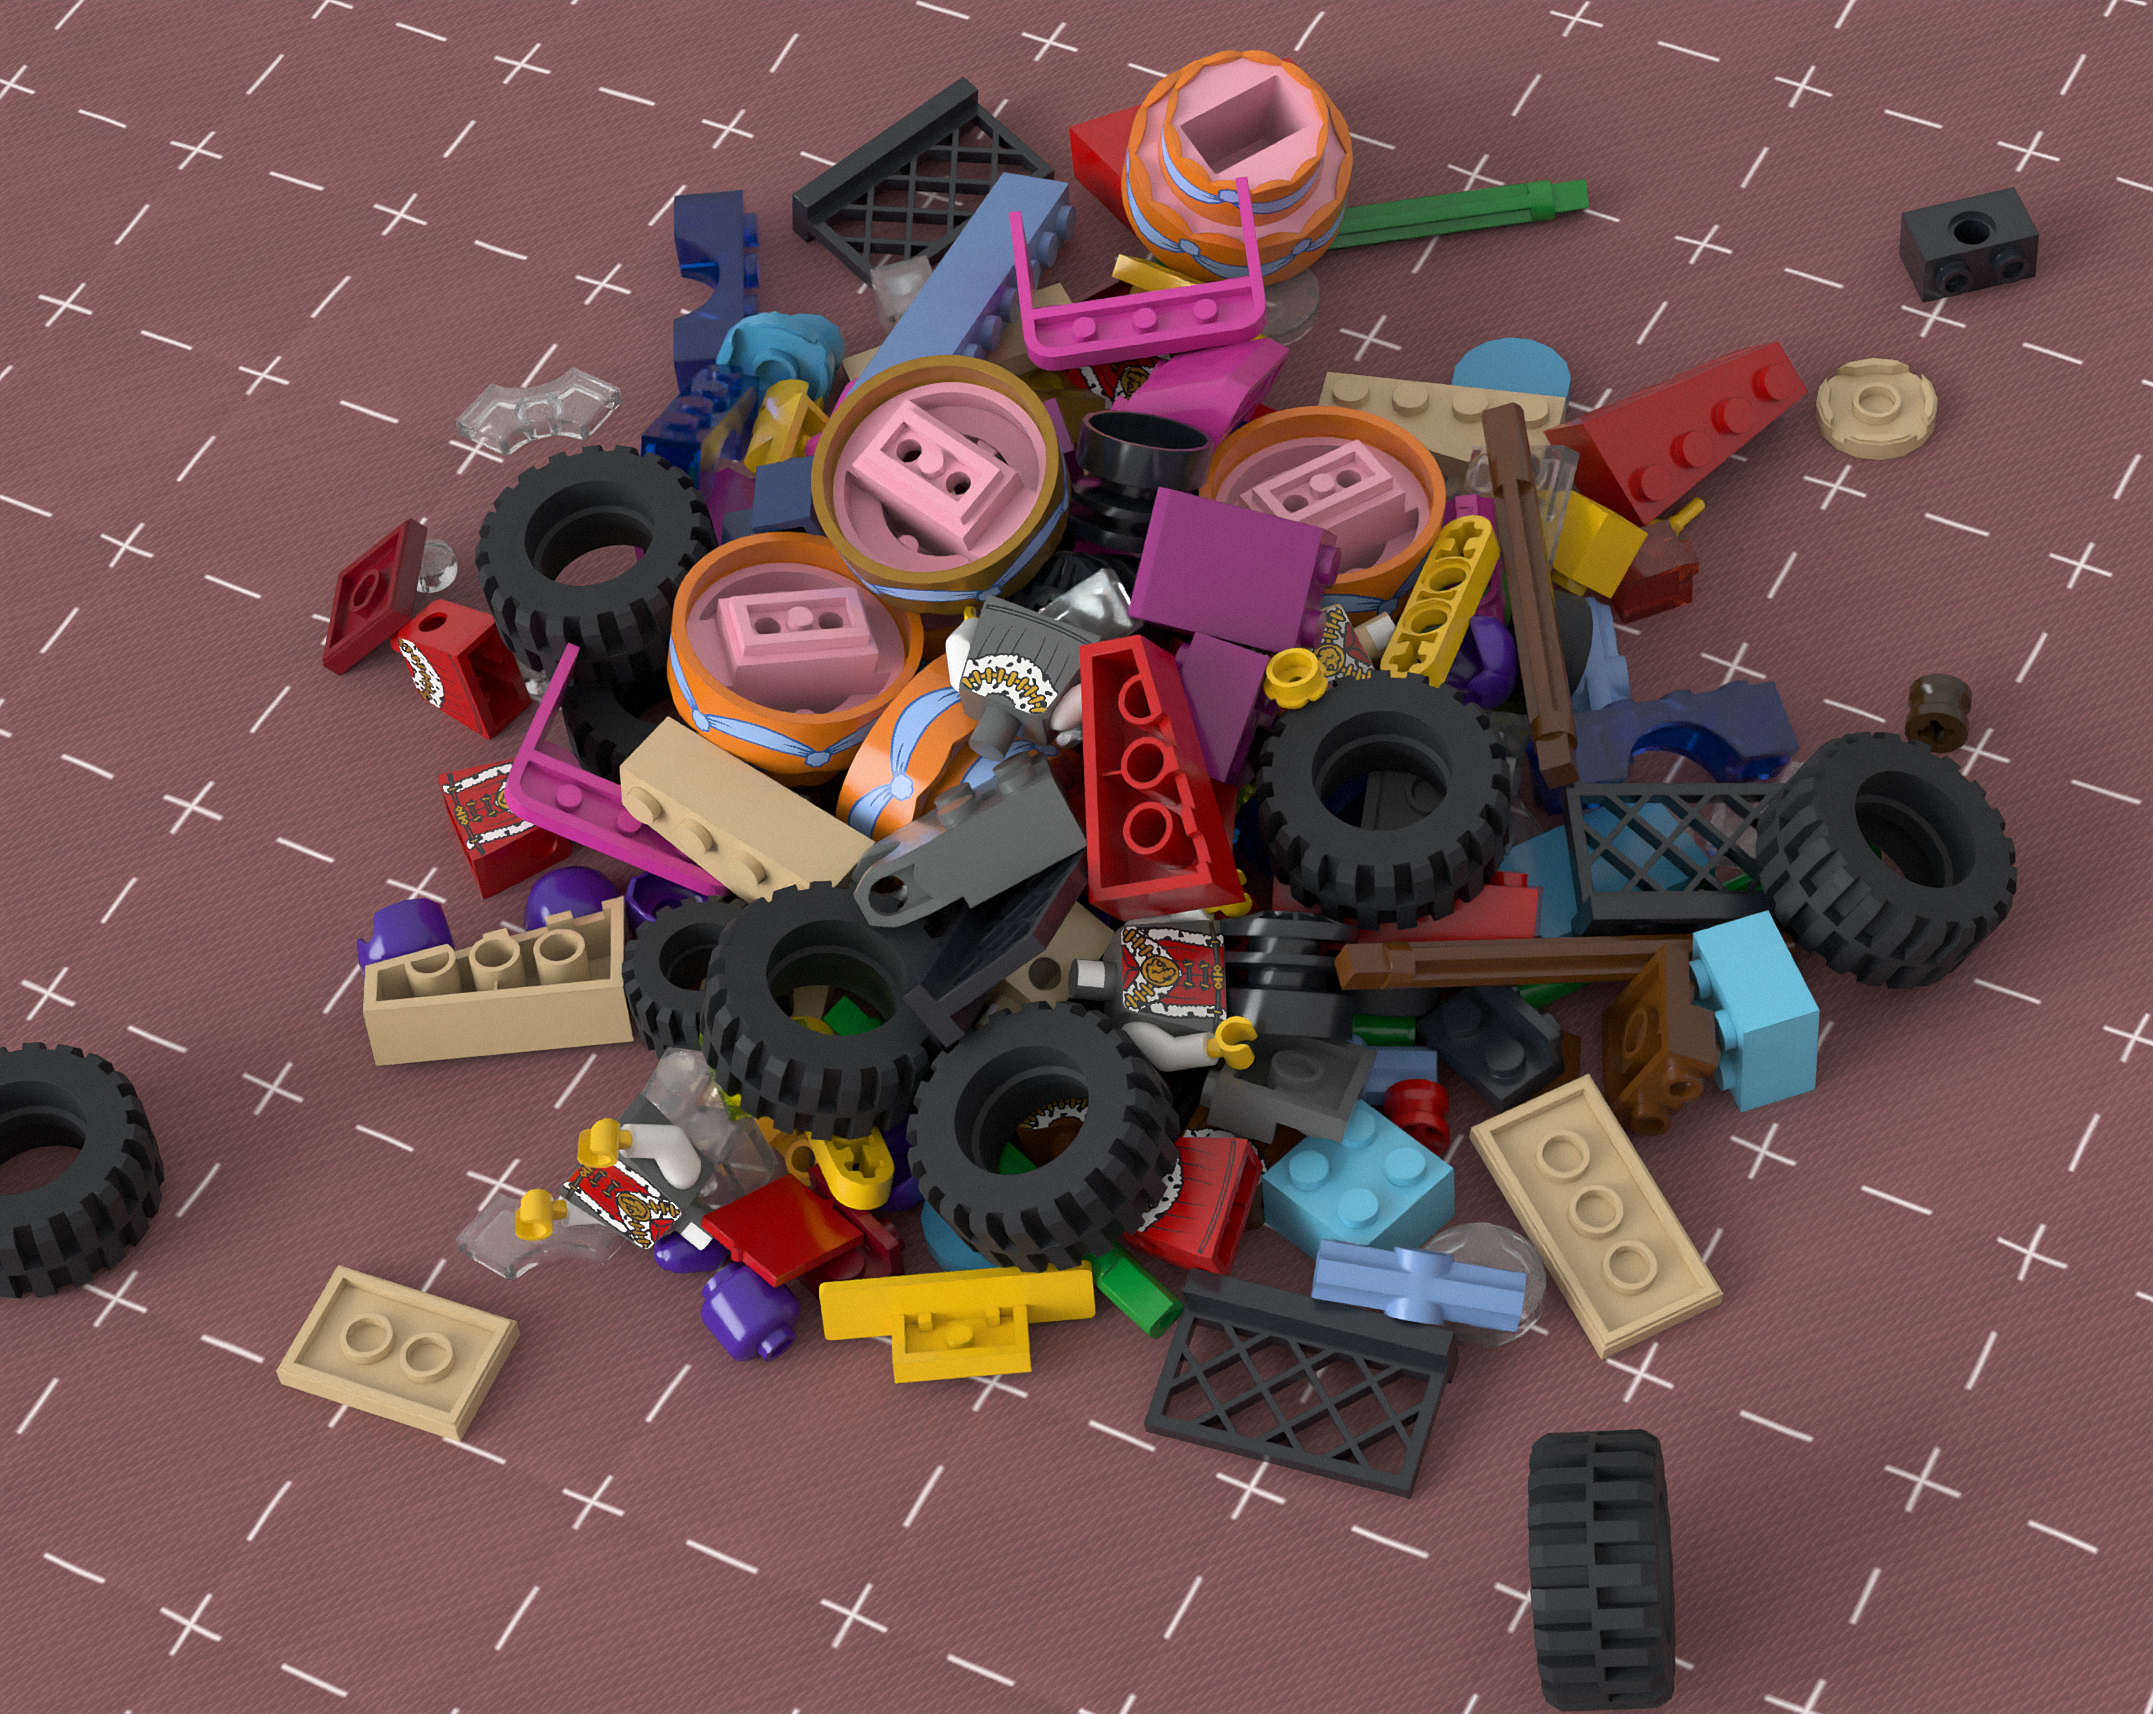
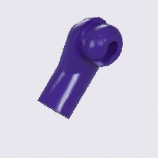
[654,1203,731,1274]

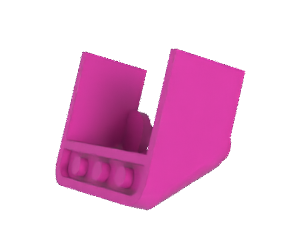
[1009,176,1268,371]
[1074,337,1291,501]
[504,643,734,897]

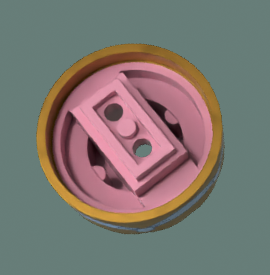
[811,355,1071,615]

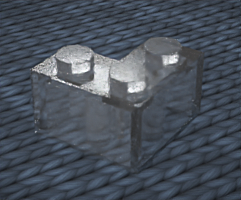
[641,1047,779,1209]

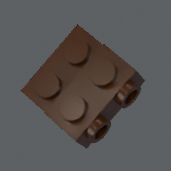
[1602,943,1721,1136]

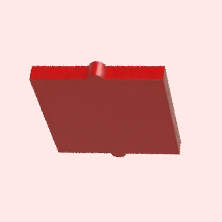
[701,1173,864,1288]

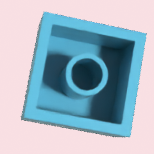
[1689,910,1820,1112]
[1261,1099,1455,1261]

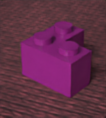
[1175,631,1279,786]

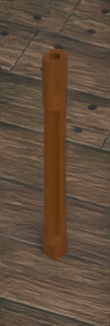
[1481,402,1580,790]
[1334,931,1796,990]

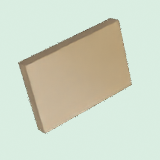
[276,1265,520,1442]

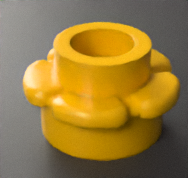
[1263,648,1328,709]

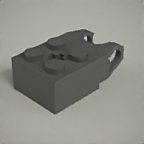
[851,751,1087,928]

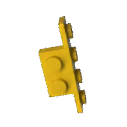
[819,1260,1096,1383]

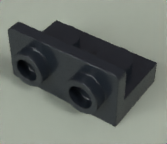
[1417,985,1565,1114]

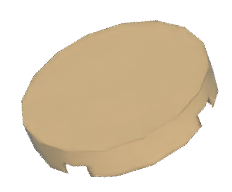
[1816,358,1938,460]

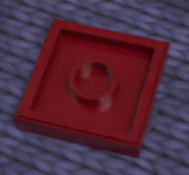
[322,518,428,675]

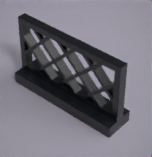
[792,77,1055,300]
[1560,783,1800,943]
[901,829,1088,1048]
[1144,1267,1459,1499]

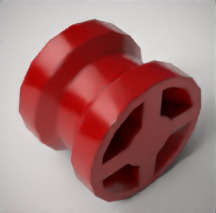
[1384,1079,1450,1156]

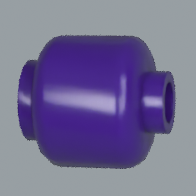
[700,1261,801,1362]

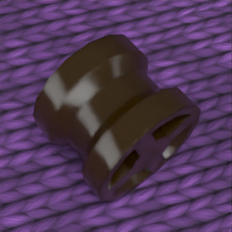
[1905,673,1972,753]

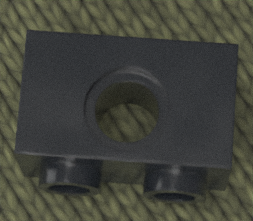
[1899,187,2039,303]

